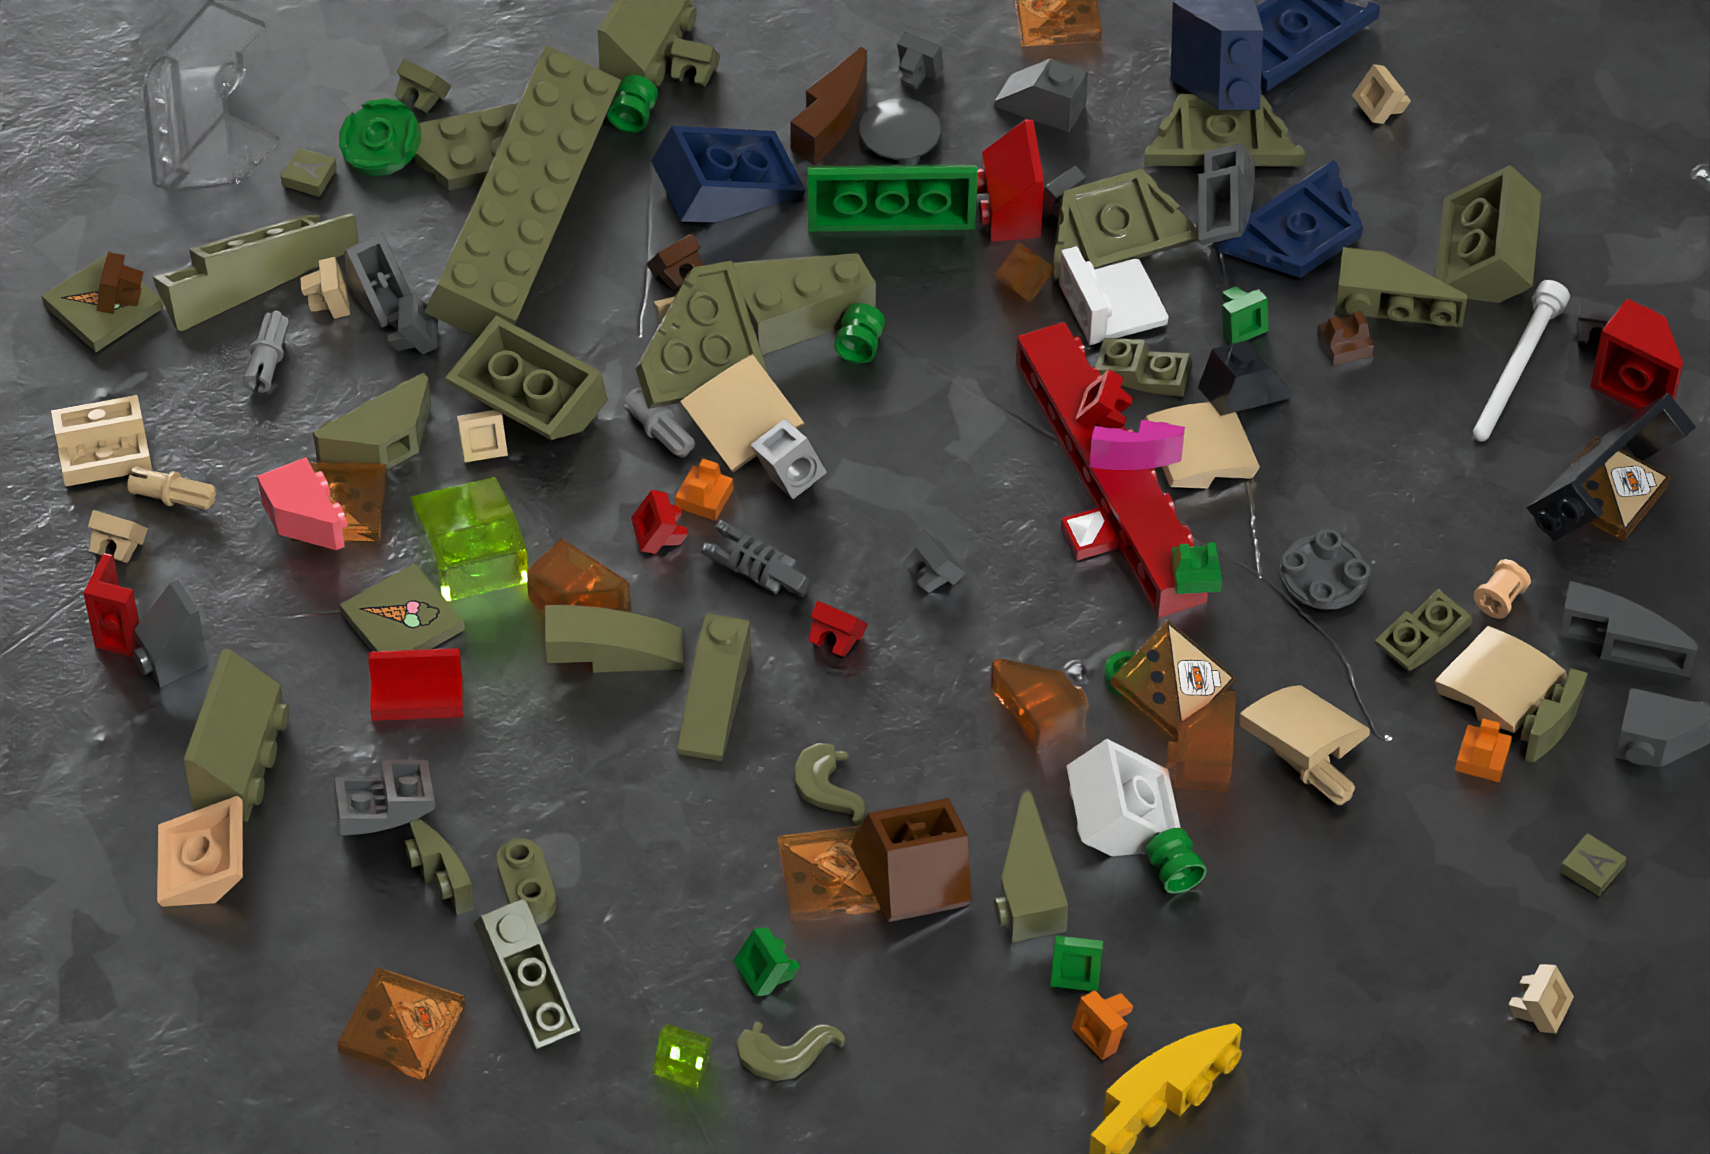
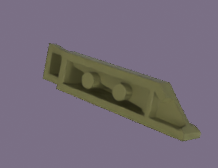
[153,214,359,331]

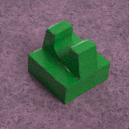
[1222,286,1269,344]
[1171,542,1222,594]
[733,927,800,996]
[1050,935,1103,992]

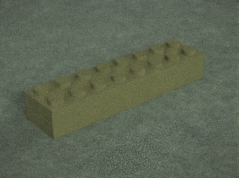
[424,44,621,337]

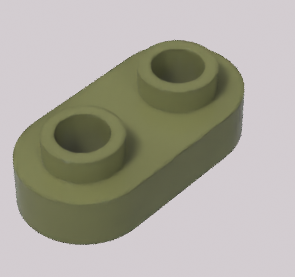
[496,838,557,925]

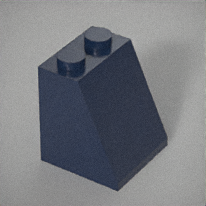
[1170,0,1263,110]

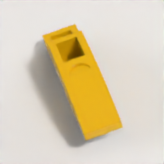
[1089,1023,1242,1154]

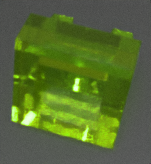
[652,1024,713,1088]

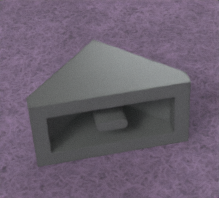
[344,232,411,328]

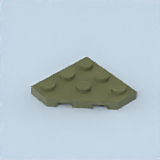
[635,260,768,409]

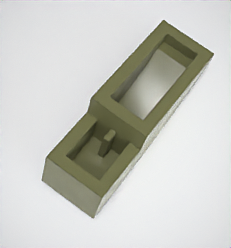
[545,605,683,672]

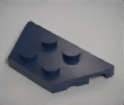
[1256,0,1380,92]
[1214,160,1363,278]

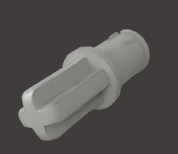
[243,311,289,393]
[624,387,695,458]

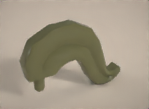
[795,743,866,828]
[737,1021,845,1081]

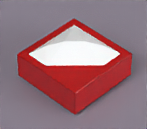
[1060,507,1119,561]

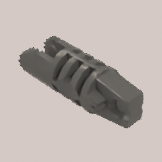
[700,519,811,598]

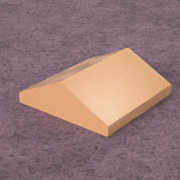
[157,795,243,907]

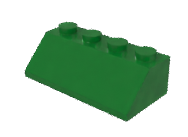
[807,164,978,232]

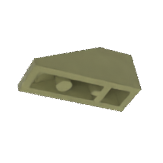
[677,613,751,761]
[994,792,1068,943]

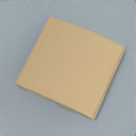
[680,354,804,473]
[51,395,152,487]
[1144,402,1260,489]
[1435,626,1567,733]
[1240,685,1370,771]

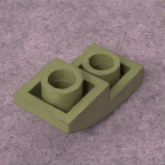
[1095,338,1193,397]
[1375,589,1472,671]
[1520,668,1588,763]
[404,818,475,915]

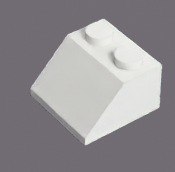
[1066,739,1181,857]

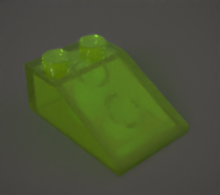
[410,477,529,601]

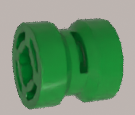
[607,75,658,133]
[834,303,886,363]
[1145,828,1207,894]

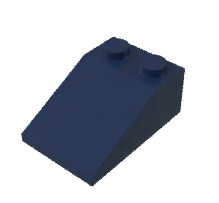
[651,125,806,223]

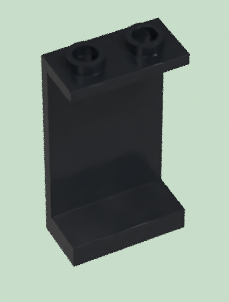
[1526,393,1696,542]

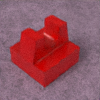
[1075,369,1133,429]
[631,489,688,554]
[808,600,868,657]

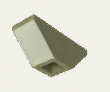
[313,372,431,473]

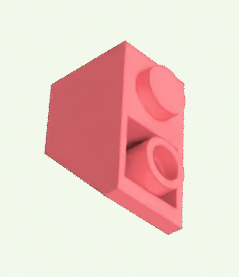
[257,457,348,550]

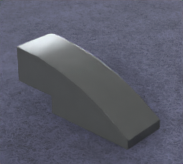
[1199,143,1255,245]
[1558,581,1698,677]

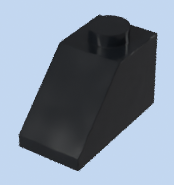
[1198,341,1292,416]

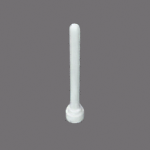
[1473,280,1570,442]

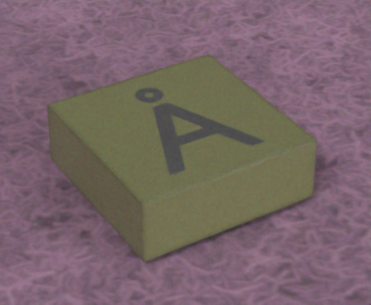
[281,148,337,197]
[1560,833,1627,897]

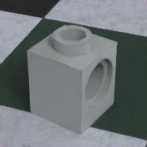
[751,419,827,499]

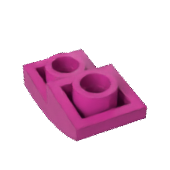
[1089,420,1185,470]

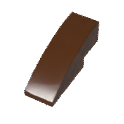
[790,47,867,166]

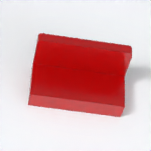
[83,553,139,657]
[368,648,463,721]

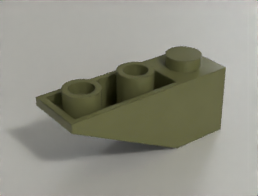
[1335,247,1468,328]
[474,898,580,1050]

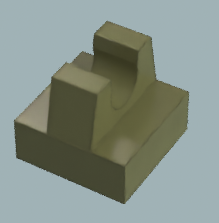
[670,38,721,87]
[394,58,452,113]

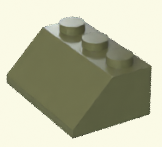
[598,0,697,86]
[1435,165,1542,303]
[445,315,608,440]
[183,648,289,822]

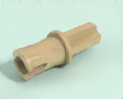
[128,466,216,510]
[1275,749,1355,805]

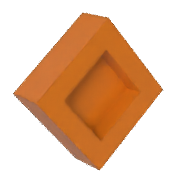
[675,459,733,521]
[1455,718,1512,782]
[1071,990,1133,1060]

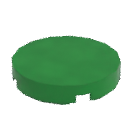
[339,98,421,177]

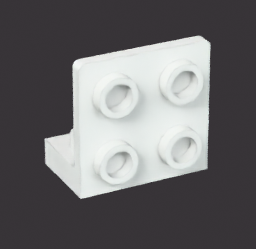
[1059,246,1168,345]

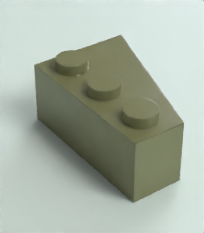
[733,253,876,355]

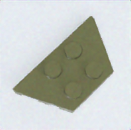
[1144,94,1305,166]
[414,102,519,191]
[1051,168,1199,284]

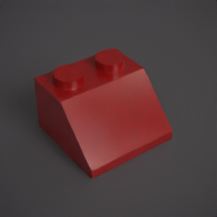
[977,119,1044,242]
[1590,298,1683,410]

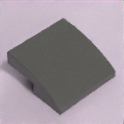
[334,760,435,836]

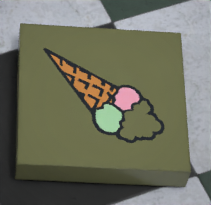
[42,253,163,353]
[339,563,465,651]

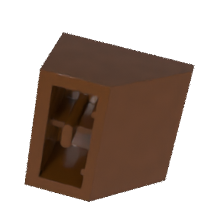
[850,798,972,922]

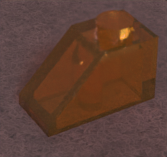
[526,538,631,612]
[991,658,1089,753]
[1166,690,1236,792]

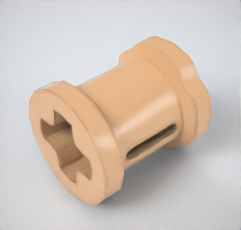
[1473,559,1531,619]

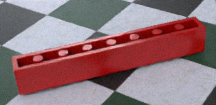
[1016,322,1208,618]

